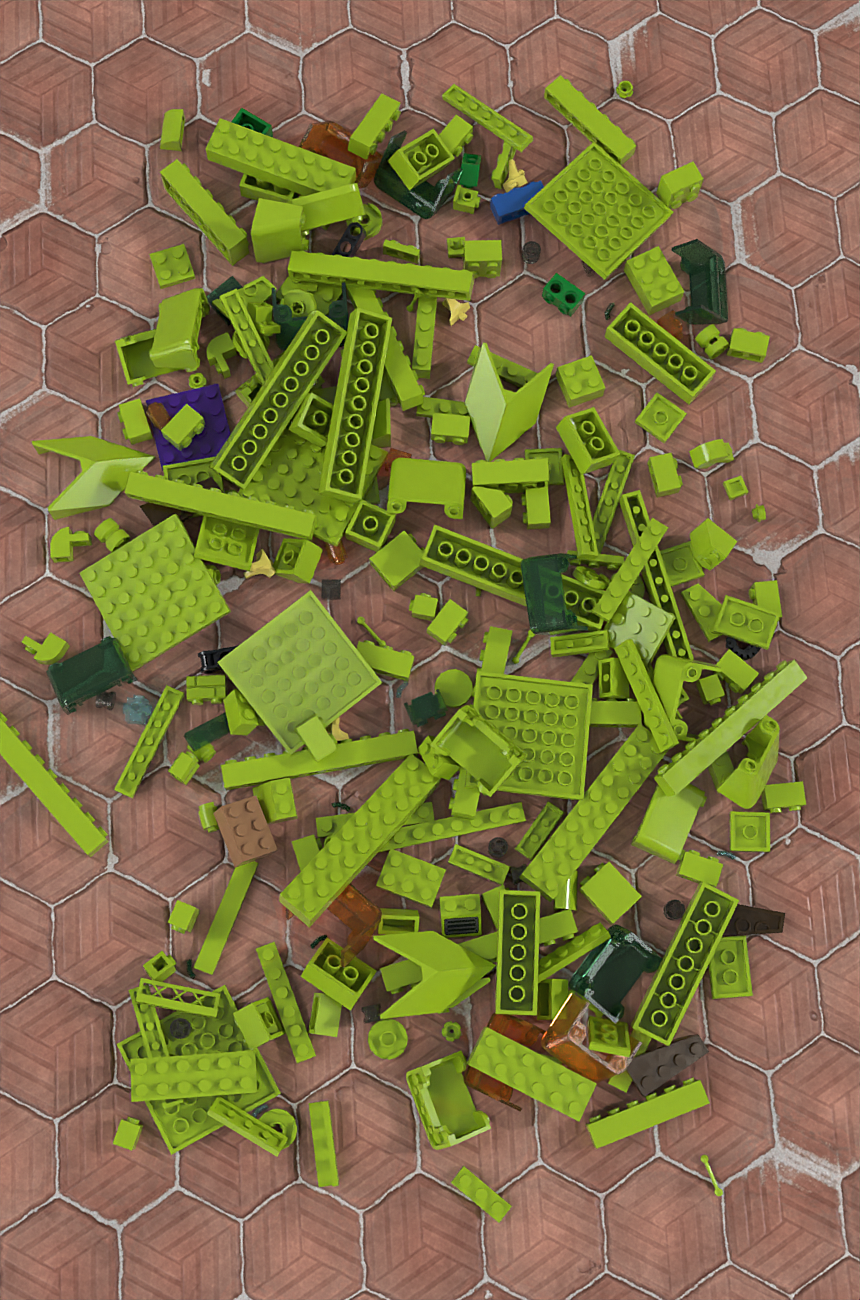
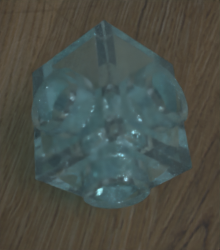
[123,695,152,725]

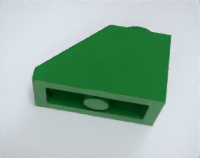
[459,153,481,188]

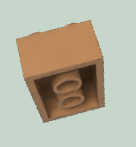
[214,795,278,868]

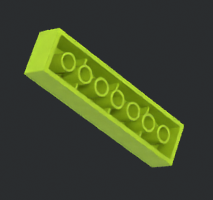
[206,118,356,196]
[630,882,739,1046]

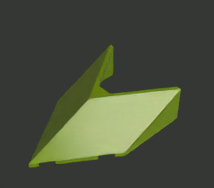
[464,342,554,462]
[32,436,156,520]
[373,931,497,1019]

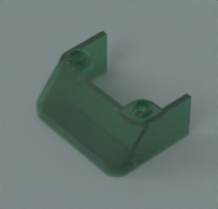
[374,130,463,219]
[671,239,728,325]
[271,282,348,351]
[521,553,588,636]

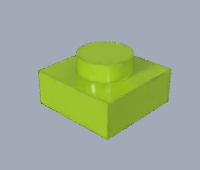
[723,476,748,500]

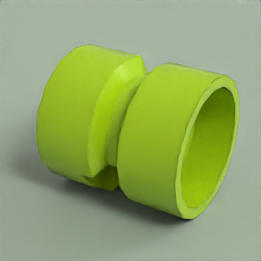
[695,324,730,360]
[94,518,131,553]

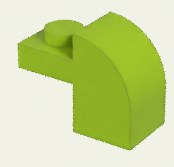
[247,302,281,336]
[207,332,237,379]
[689,439,734,469]
[50,527,92,563]
[22,632,70,665]

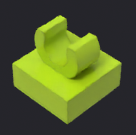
[447,237,465,258]

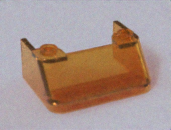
[299,121,387,189]
[286,884,382,968]
[541,993,642,1083]
[464,1012,554,1112]

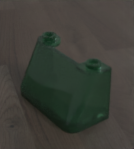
[46,636,137,715]
[568,924,663,1024]

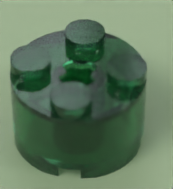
[404,689,448,728]

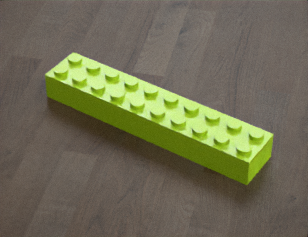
[318,308,392,503]
[209,310,348,490]
[419,525,605,632]
[519,723,668,902]
[279,753,441,928]

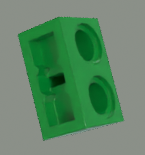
[542,273,586,317]

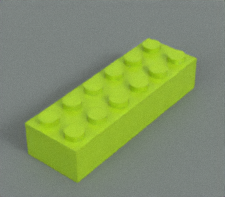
[160,159,249,266]
[604,302,716,405]
[495,890,540,1016]
[466,1027,597,1121]
[130,1050,257,1102]

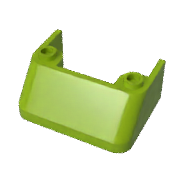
[285,183,366,237]
[643,654,722,742]

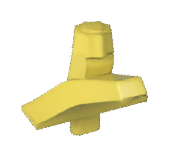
[502,159,528,193]
[443,298,470,326]
[243,549,276,579]
[326,717,349,741]

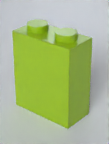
[369,531,425,591]
[579,862,642,925]

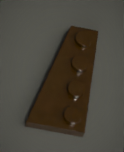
[140,477,223,526]
[722,904,785,936]
[621,1034,709,1097]

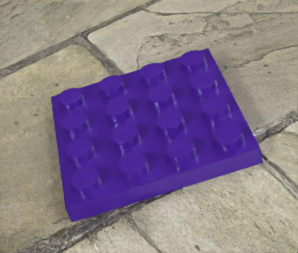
[146,384,231,471]

